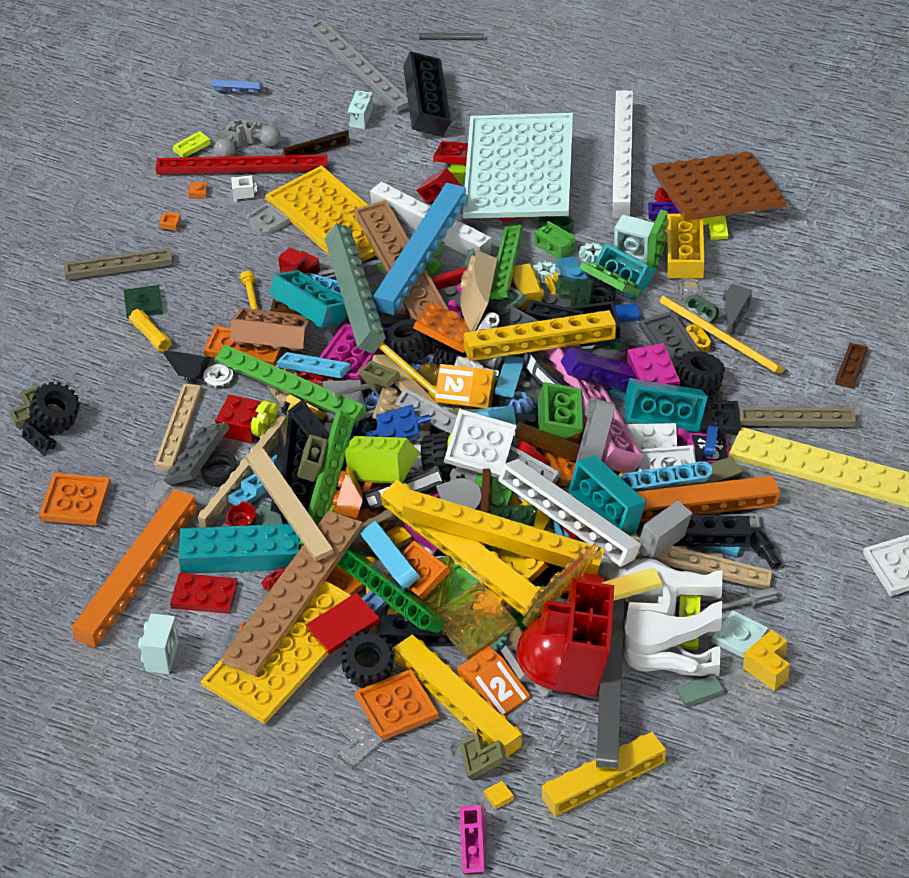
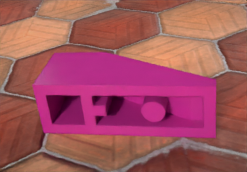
[459,805,487,874]

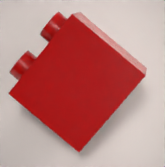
[516,578,615,697]

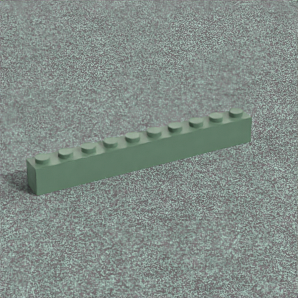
[324,223,385,354]

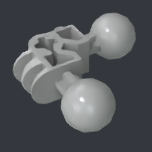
[214,118,281,157]

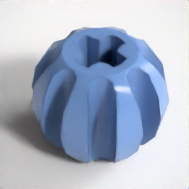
[505,391,533,414]

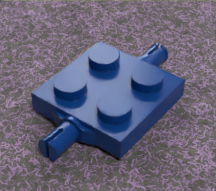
[366,404,431,441]

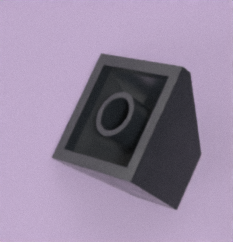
[164,351,211,382]

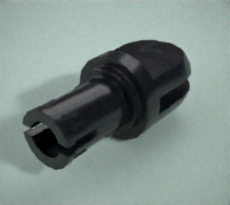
[750,530,782,570]

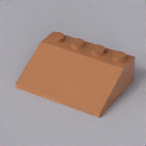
[230,307,312,351]

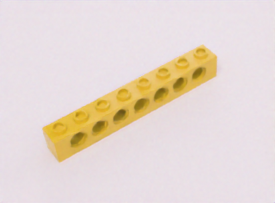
[464,310,616,361]

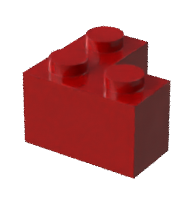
[416,168,463,203]
[278,247,320,275]

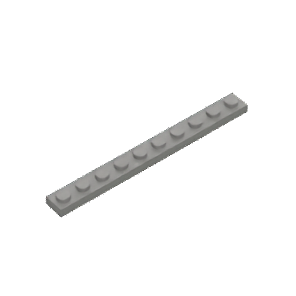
[308,19,409,112]
[395,388,561,484]

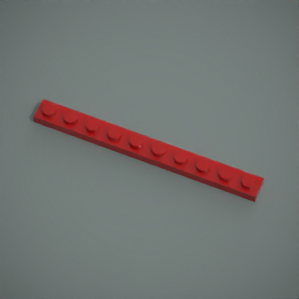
[156,154,328,175]

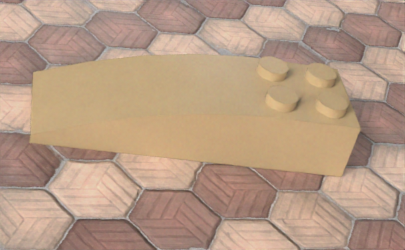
[459,250,497,332]

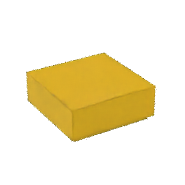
[484,781,514,810]

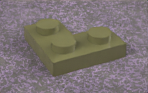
[9,386,51,428]
[460,733,507,780]

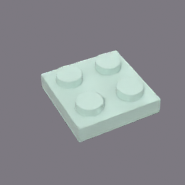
[711,611,769,658]

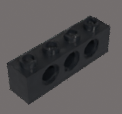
[672,515,750,547]
[380,614,463,647]

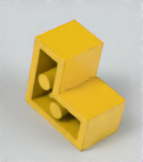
[743,629,790,691]

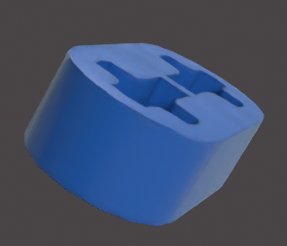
[703,425,718,457]

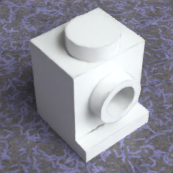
[231,176,257,202]

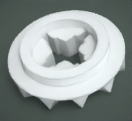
[203,364,233,388]
[654,453,685,480]

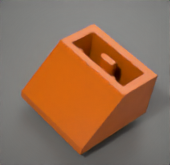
[332,466,363,519]

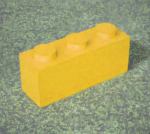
[511,263,544,310]

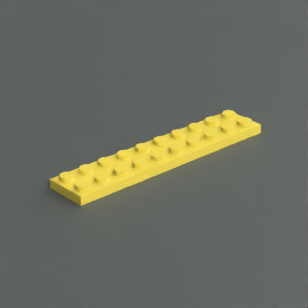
[729,427,909,507]

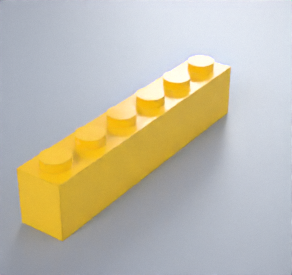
[542,732,666,817]

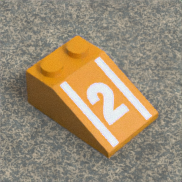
[435,364,497,408]

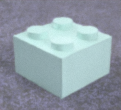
[614,214,654,263]
[138,613,179,674]

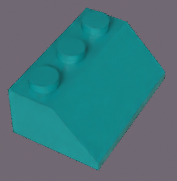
[589,243,657,299]

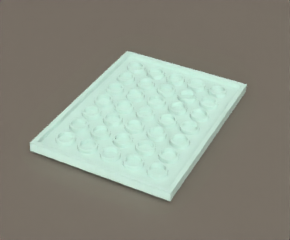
[462,113,573,218]

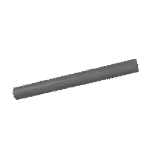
[419,33,484,40]

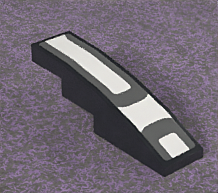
[523,351,570,387]
[363,465,445,511]

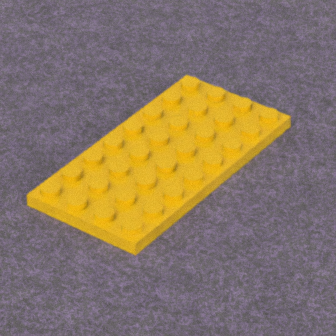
[265,165,376,263]
[200,580,368,725]

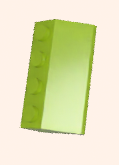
[345,436,420,484]

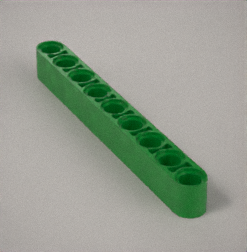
[338,546,444,633]

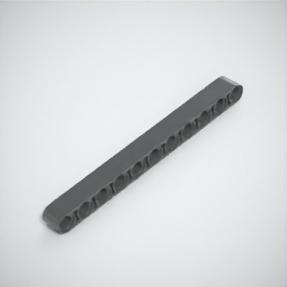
[596,599,624,768]

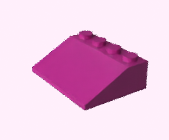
[319,323,388,393]

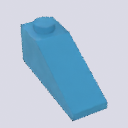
[556,256,587,296]

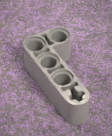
[574,398,615,470]

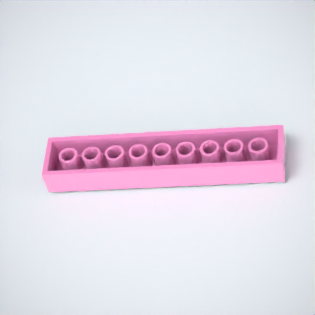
[539,344,644,473]

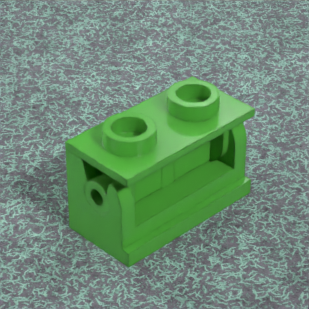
[534,221,575,259]

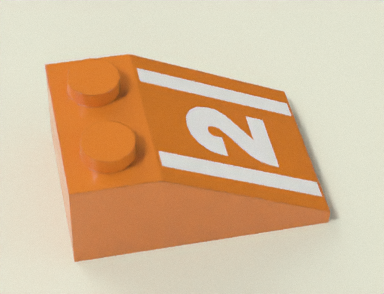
[457,646,531,716]

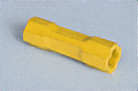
[129,309,171,352]

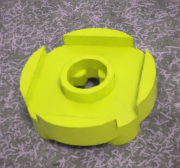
[251,400,279,438]

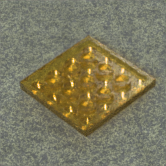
[522,543,601,627]

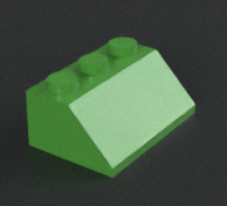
[538,382,583,439]

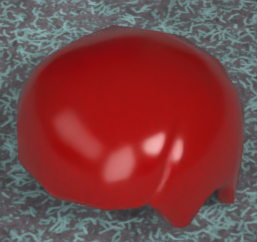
[226,501,256,526]

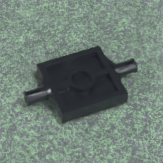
[701,391,741,443]

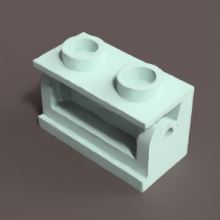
[348,91,373,129]

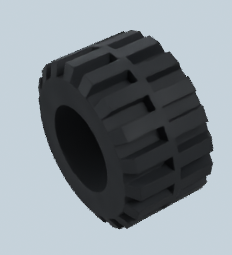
[384,319,434,364]
[676,351,725,396]
[29,382,80,434]
[420,432,456,481]
[341,631,394,688]

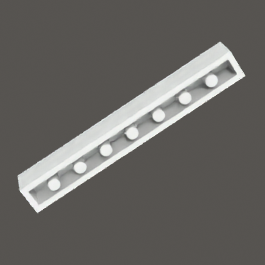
[370,182,491,256]
[498,459,641,566]

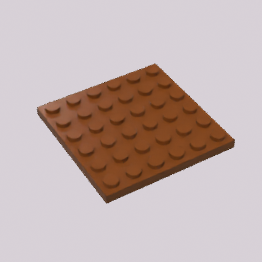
[652,152,787,221]

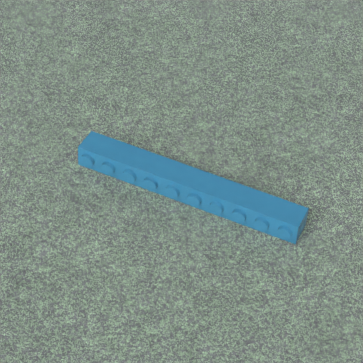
[373,183,468,315]

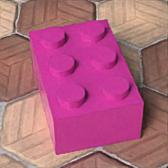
[627,343,680,386]

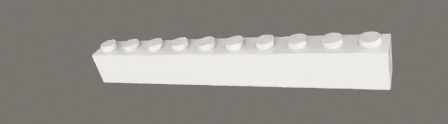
[612,90,633,218]

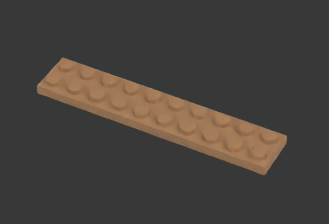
[353,200,449,320]
[221,510,363,677]

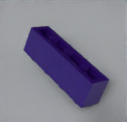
[560,347,637,392]

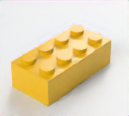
[667,214,704,278]

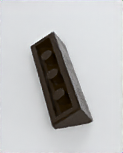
[282,130,350,155]

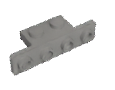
[501,627,553,698]

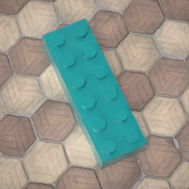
[178,524,301,574]

